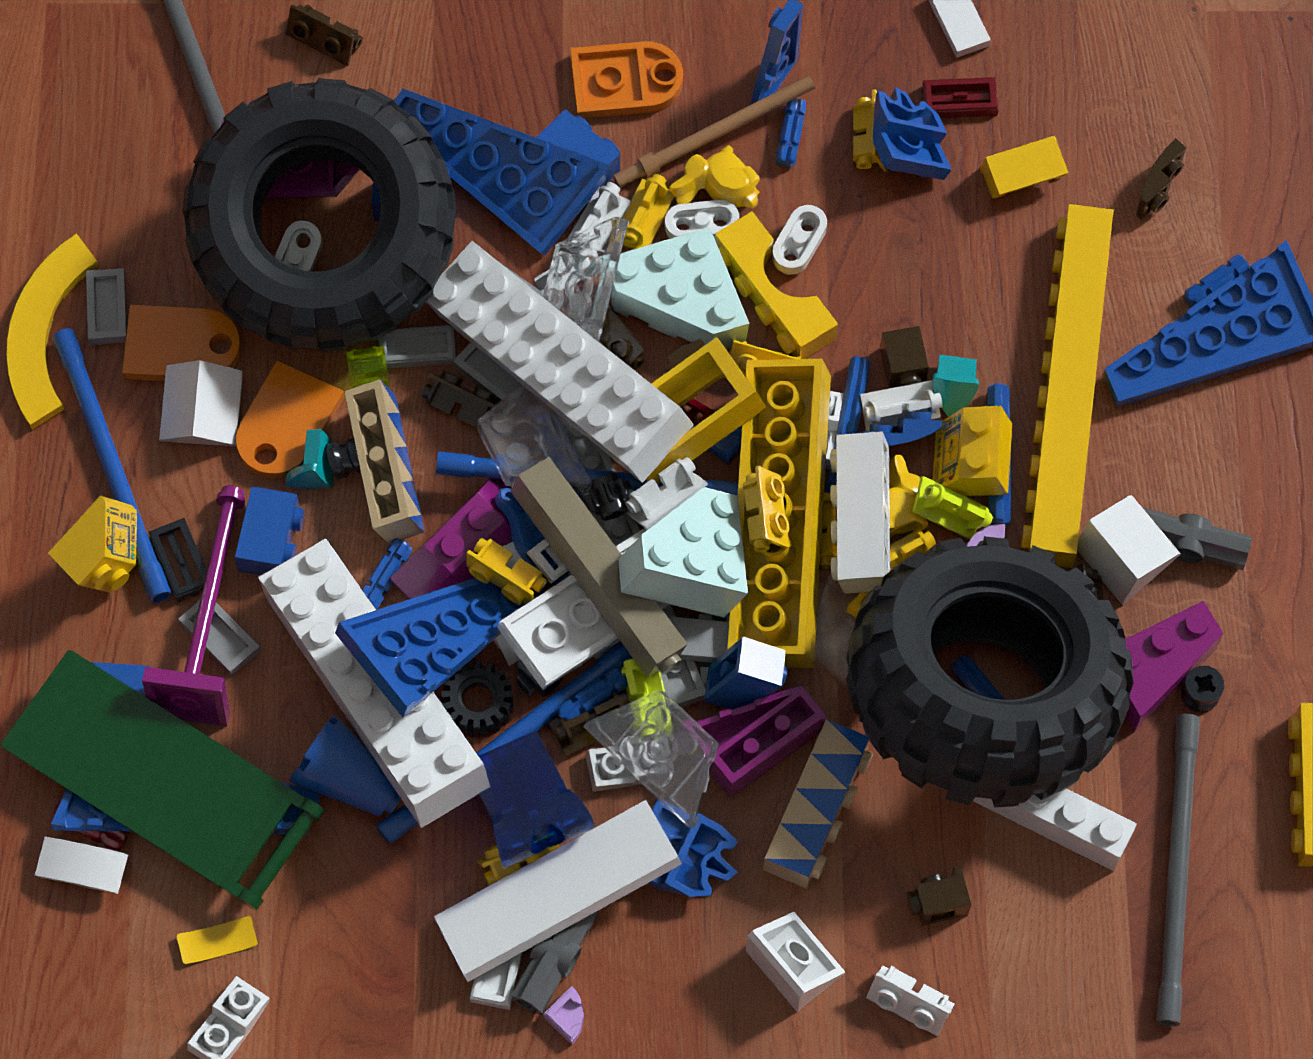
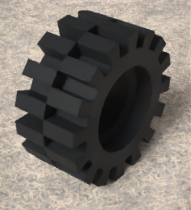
[442,660,513,738]

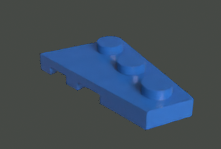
[750,0,804,105]

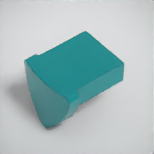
[932,354,979,417]
[286,429,334,489]

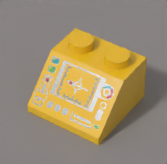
[933,406,1012,496]
[48,496,137,593]

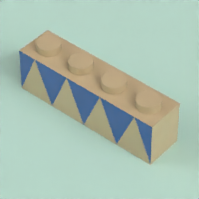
[345,379,425,544]
[763,719,873,889]

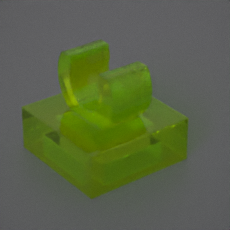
[346,346,390,389]

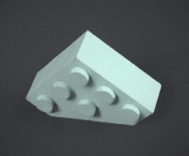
[601,227,749,349]
[618,487,748,617]

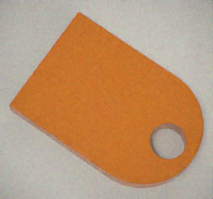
[570,41,683,119]
[122,305,241,382]
[236,361,345,479]

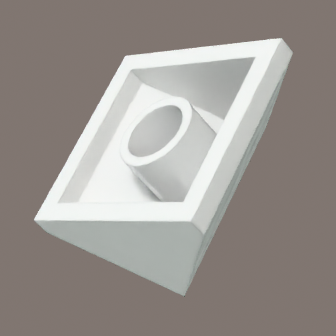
[159,360,243,447]
[1077,495,1180,605]
[746,912,846,1012]

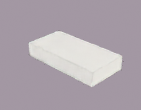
[928,0,991,58]
[470,952,523,1010]

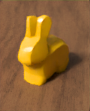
[669,145,760,210]
[889,455,928,539]

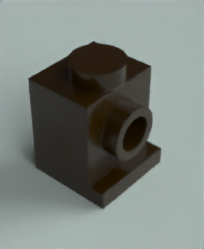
[907,867,971,926]

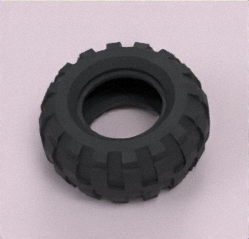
[182,78,457,352]
[846,536,1134,808]

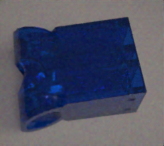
[474,731,595,869]

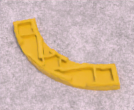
[7,234,99,430]

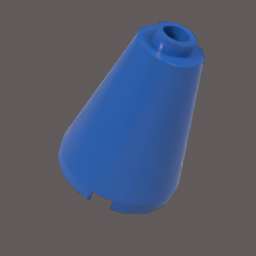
[289,715,401,817]

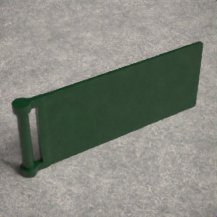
[1,650,325,911]

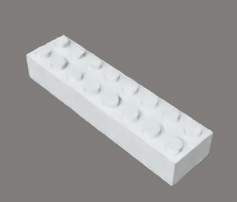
[426,241,694,483]
[258,539,490,828]

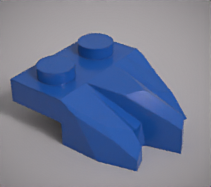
[873,87,952,180]
[648,797,738,897]

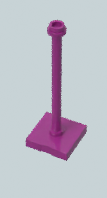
[142,485,246,726]

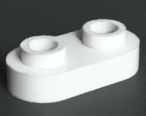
[665,200,739,239]
[772,205,827,275]
[275,221,323,271]

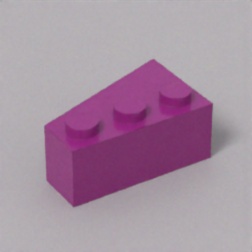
[1126,601,1223,732]
[682,685,826,798]

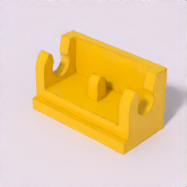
[980,136,1069,199]

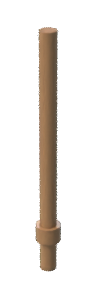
[613,76,815,188]

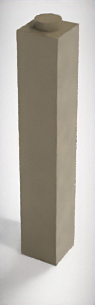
[510,457,688,678]

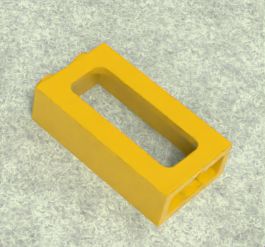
[635,337,767,485]

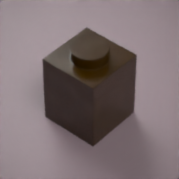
[880,326,929,388]

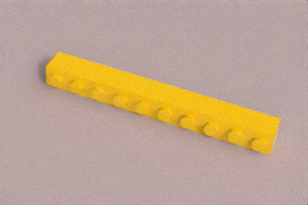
[1021,204,1114,568]

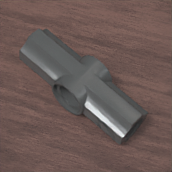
[1142,507,1252,570]
[511,910,600,1016]

